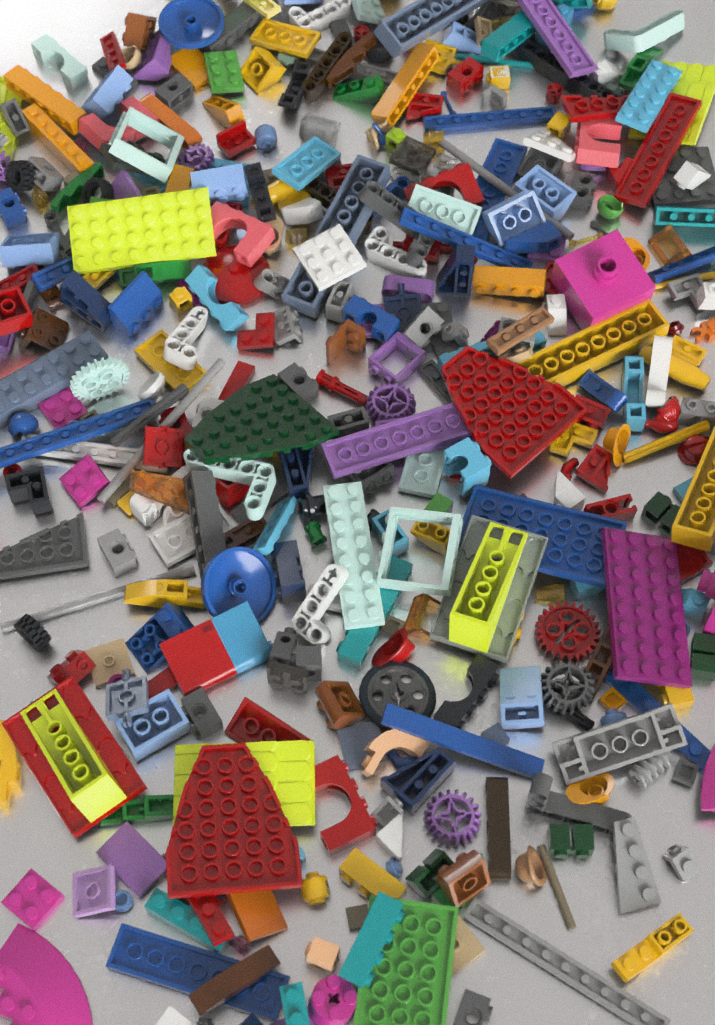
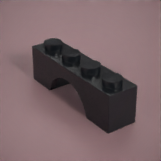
[433,653,500,730]

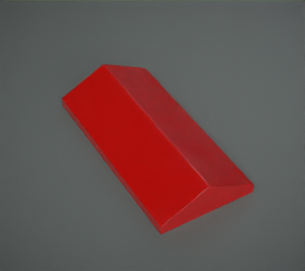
[224,697,314,743]

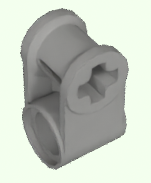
[254,269,289,300]

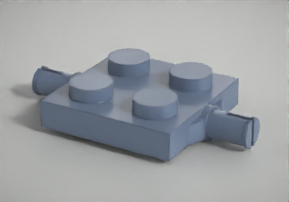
[106,668,149,728]

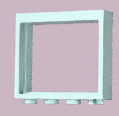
[108,106,185,183]
[375,506,463,597]

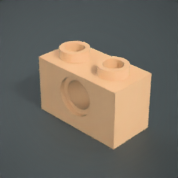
[304,937,341,977]

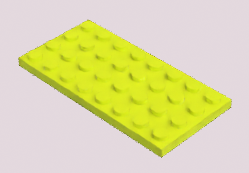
[67,187,217,275]

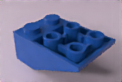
[125,602,195,673]

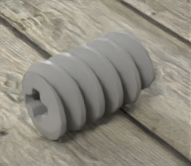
[628,751,674,789]

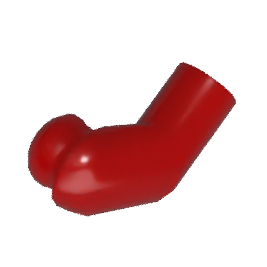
[560,458,579,481]

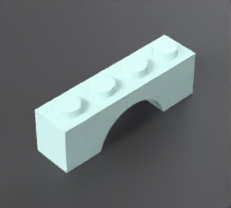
[31,33,89,91]

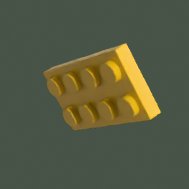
[249,18,322,59]
[134,329,207,395]

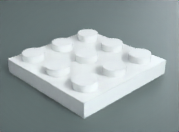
[293,224,366,292]

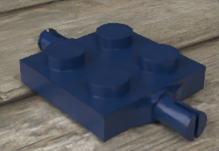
[384,283,424,333]

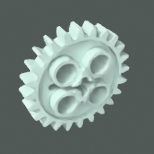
[69,357,130,402]

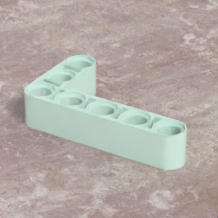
[603,10,685,53]
[183,449,276,521]

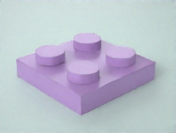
[72,864,116,918]

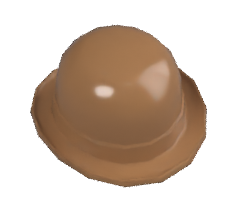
[515,845,547,886]

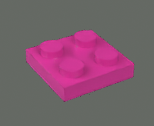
[37,386,88,430]
[59,454,110,507]
[1,868,64,931]

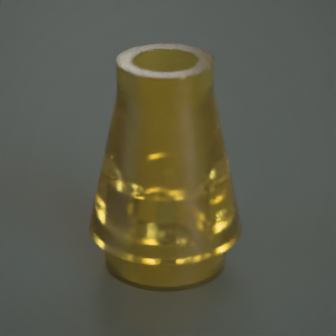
[32,184,49,208]
[536,583,565,602]

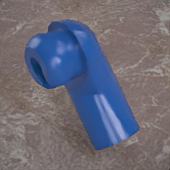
[387,749,416,769]

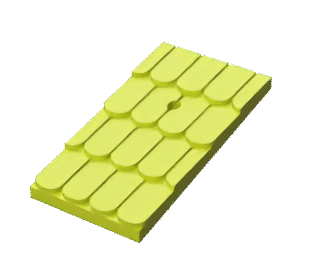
[628,61,715,146]
[173,740,315,826]

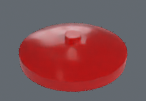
[202,245,270,306]

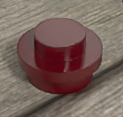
[667,321,684,337]

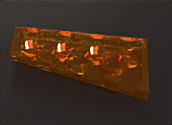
[129,470,190,515]

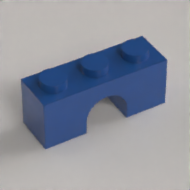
[342,294,400,343]

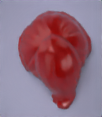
[644,396,681,434]

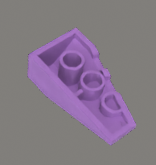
[133,29,171,81]

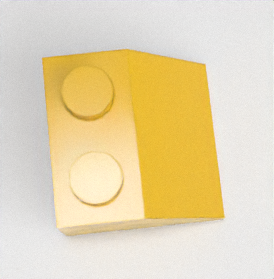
[240,46,286,93]

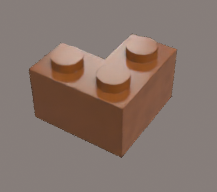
[122,12,157,50]

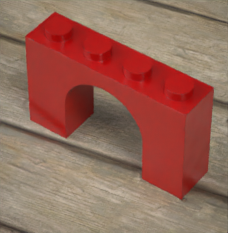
[404,162,485,207]
[315,755,378,857]

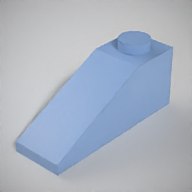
[442,21,481,54]

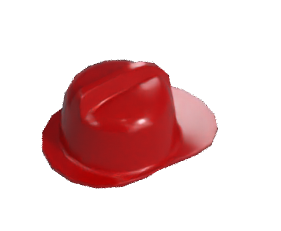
[677,435,710,465]
[371,628,415,667]

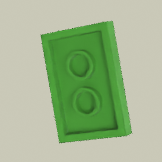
[204,50,244,94]

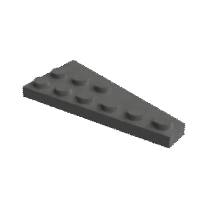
[0,512,89,580]

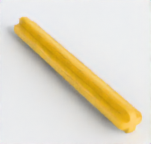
[622,420,710,464]

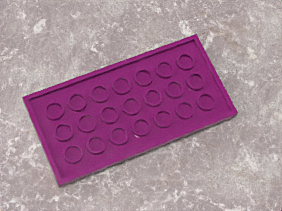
[601,527,692,689]

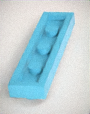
[253,495,298,555]

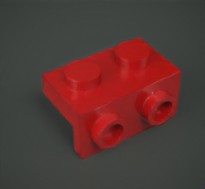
[216,120,256,159]
[576,394,612,430]
[47,649,96,685]

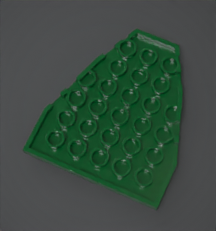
[184,374,339,465]

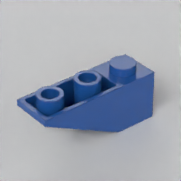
[504,221,562,253]

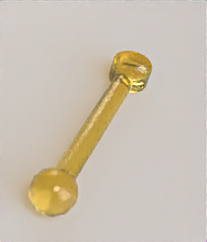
[569,232,604,247]

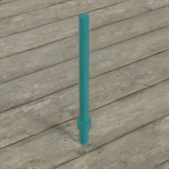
[456,53,533,69]

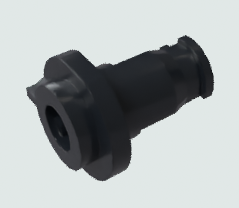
[297,491,326,523]

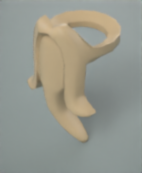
[365,119,396,149]

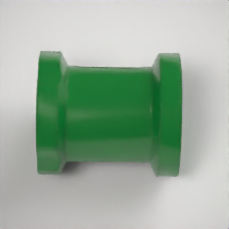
[304,521,327,547]

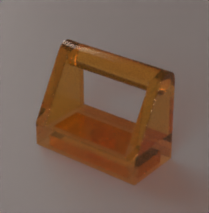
[648,224,692,266]
[404,593,441,643]

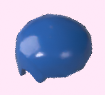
[8,412,39,437]

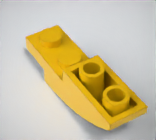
[410,521,459,557]
[124,579,205,609]
[0,720,20,808]
[611,913,694,983]

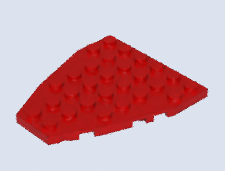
[440,346,588,479]
[165,743,303,899]

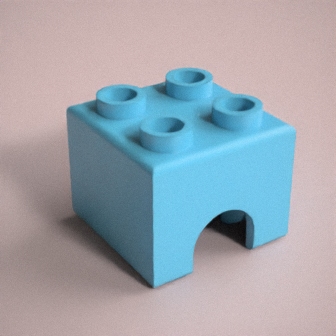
[443,437,492,498]

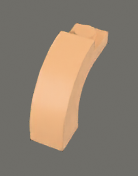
[360,729,430,777]

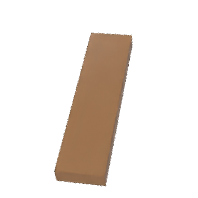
[485,306,555,356]

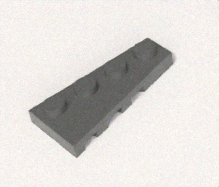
[421,301,457,360]

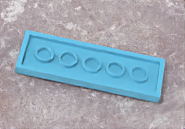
[615,59,683,133]

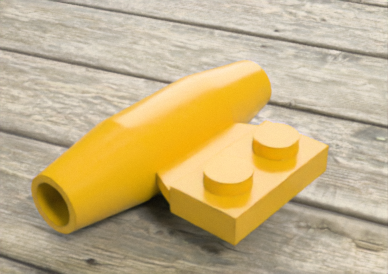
[251,179,312,215]
[638,335,711,391]

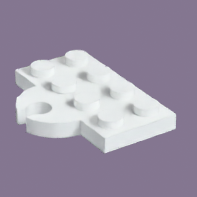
[148,500,235,567]

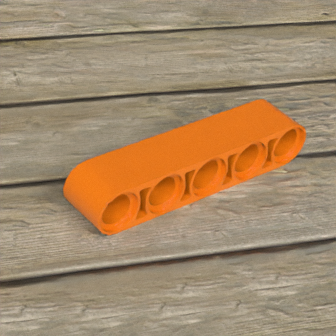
[139,93,202,149]

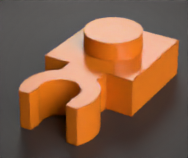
[690,317,715,343]

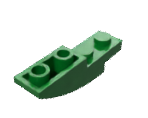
[618,46,664,92]
[118,260,192,288]

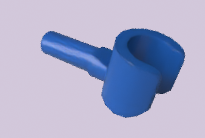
[372,123,387,146]

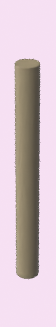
[537,844,577,930]

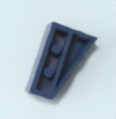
[435,244,475,296]
[60,270,112,333]
[278,447,315,500]
[270,540,306,604]
[380,748,455,814]

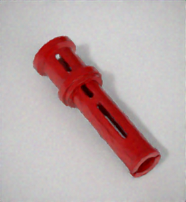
[315,369,368,407]

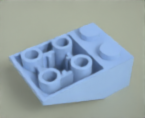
[500,666,545,730]

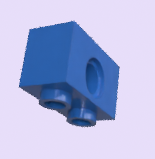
[0,187,27,230]

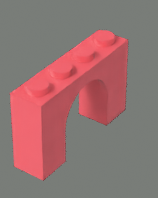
[79,96,159,152]
[574,117,622,168]
[211,201,276,268]

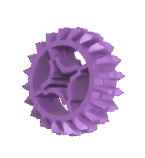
[366,381,416,422]
[424,789,481,848]

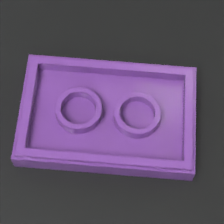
[96,821,166,898]

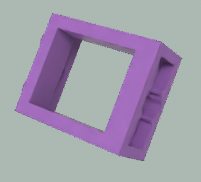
[368,331,425,386]

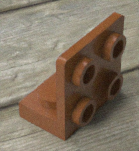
[325,319,366,365]

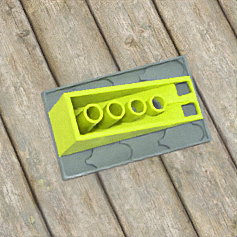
[430,515,548,663]

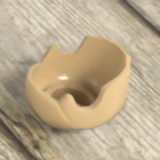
[122,45,142,70]

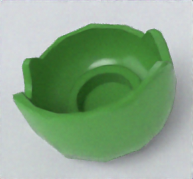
[597,195,624,219]

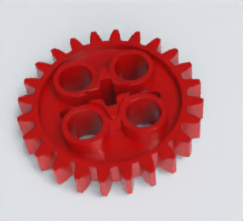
[534,601,601,662]

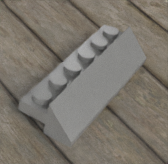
[551,703,688,785]

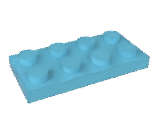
[272,136,341,192]

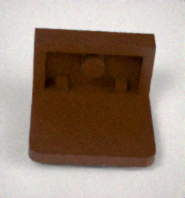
[19,307,69,351]

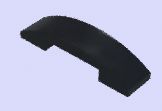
[278,61,312,109]
[243,162,277,223]

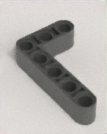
[358,180,435,267]
[525,772,632,836]

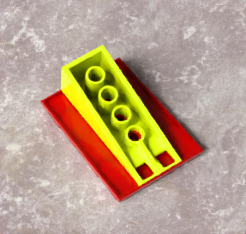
[1,675,148,838]

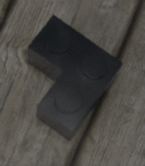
[4,467,53,515]

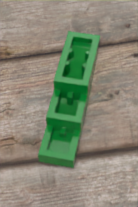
[50,162,104,218]
[100,794,174,827]

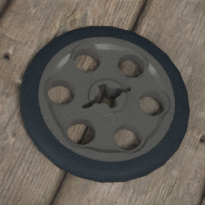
[359,661,436,730]

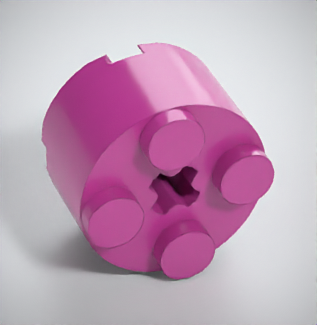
[308,974,357,1025]

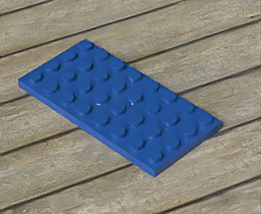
[458,485,628,589]

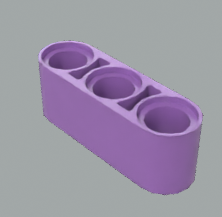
[381,275,435,303]

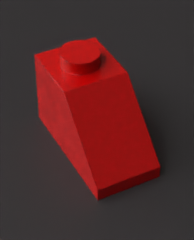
[215,478,251,507]

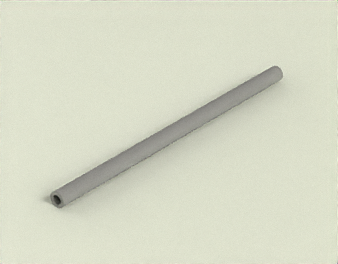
[439,139,575,241]
[97,358,226,504]
[0,564,196,633]

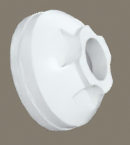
[137,371,166,400]

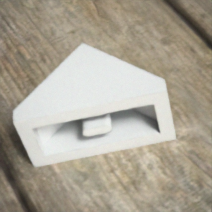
[376,814,403,862]

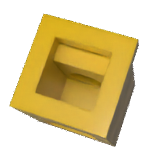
[169,286,193,317]

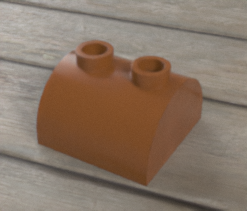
[315,681,367,730]
[436,850,491,907]

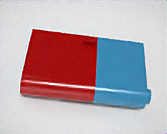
[159,601,273,697]

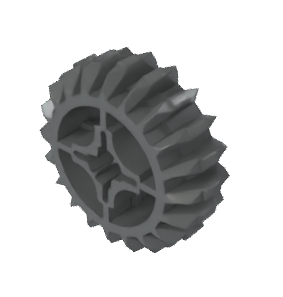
[540,659,595,715]

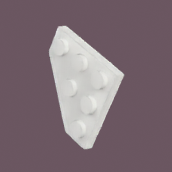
[523,129,576,162]

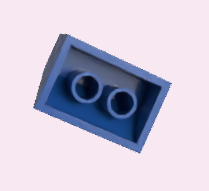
[108,271,163,338]

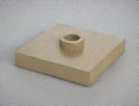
[84,638,136,689]
[451,914,485,977]

